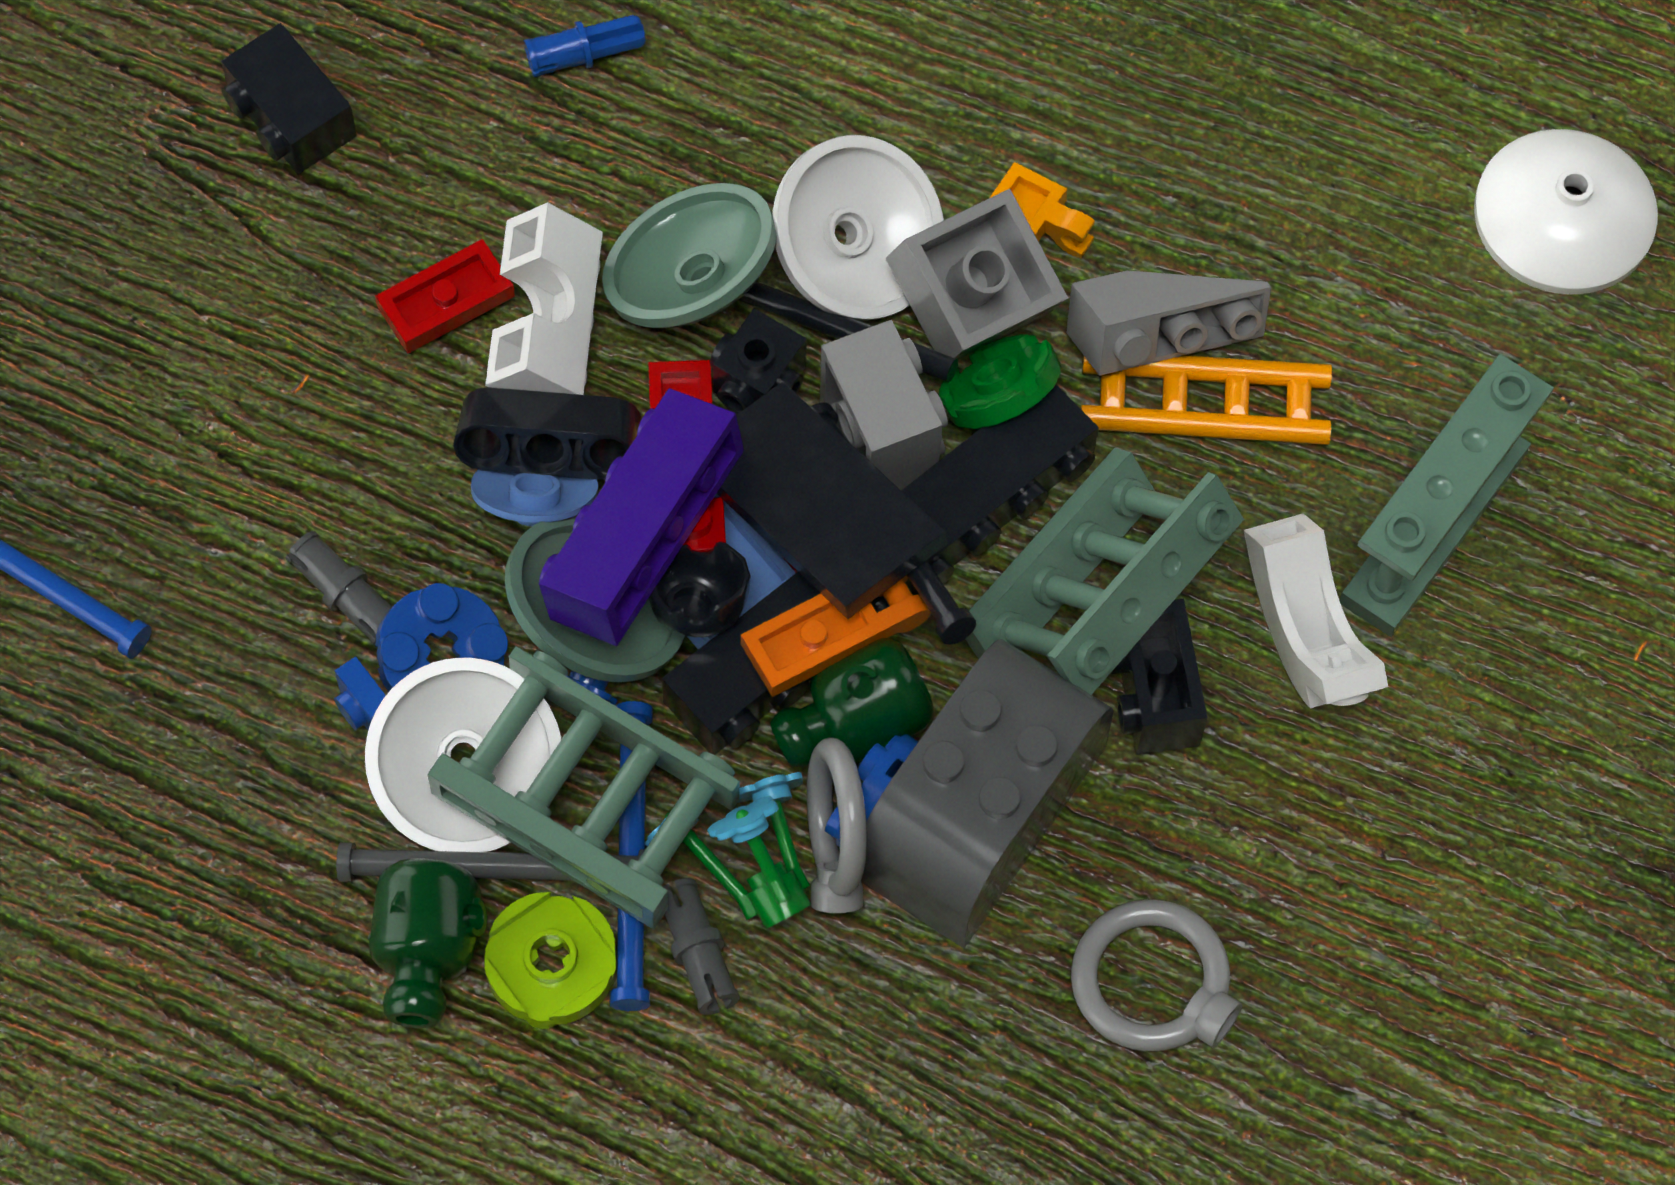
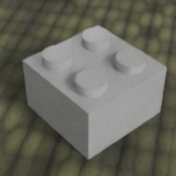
[885,188,1068,359]
[820,319,948,490]

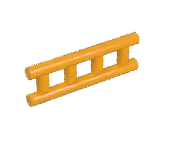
[1081,355,1332,445]

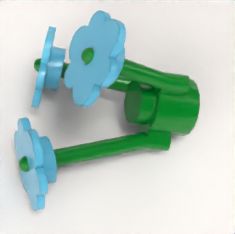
[645,772,812,929]

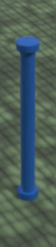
[0,539,152,659]
[610,701,653,1011]

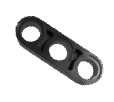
[453,387,642,480]

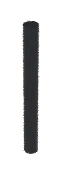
[738,281,958,383]

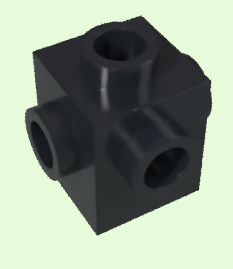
[710,308,807,414]

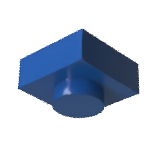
[334,656,386,730]

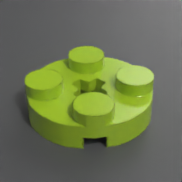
[484,892,617,1029]

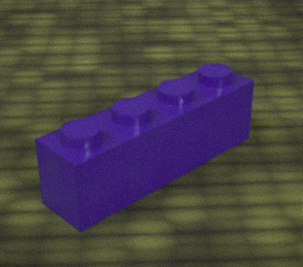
[538,388,744,646]

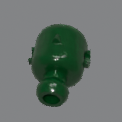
[770,638,935,767]
[367,858,487,1028]

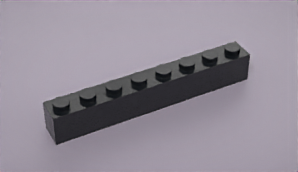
[662,384,1099,755]

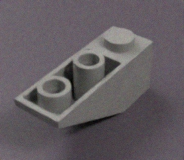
[1066,270,1271,376]

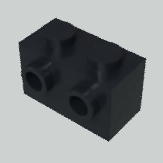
[1111,598,1208,755]

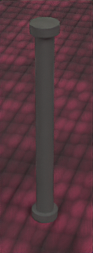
[336,842,645,882]

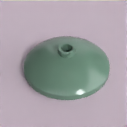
[602,183,777,328]
[505,515,685,682]

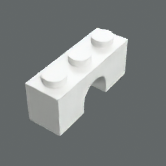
[485,202,603,395]

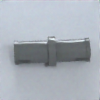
[286,530,392,645]
[663,878,740,1015]

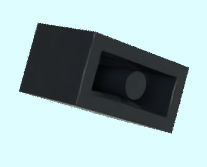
[221,23,357,175]

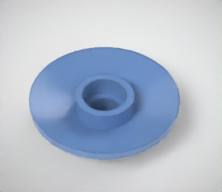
[471,469,598,527]

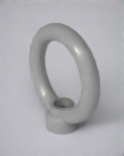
[807,737,867,913]
[1071,899,1242,1051]

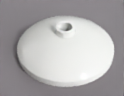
[1474,129,1658,295]
[772,135,944,321]
[365,658,561,852]

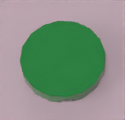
[939,334,1061,429]

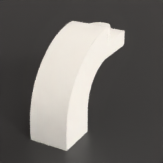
[1244,513,1388,708]

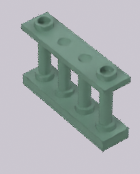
[1339,353,1554,637]
[965,448,1244,695]
[427,646,740,930]

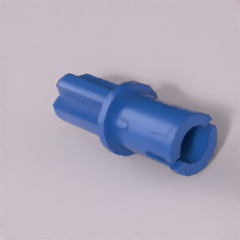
[524,15,646,78]

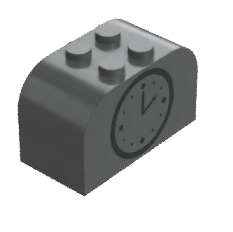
[861,639,1114,949]

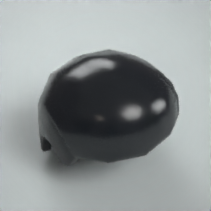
[649,542,751,637]

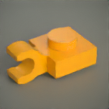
[989,162,1095,258]

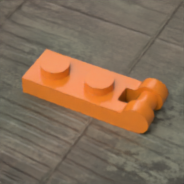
[741,575,931,697]

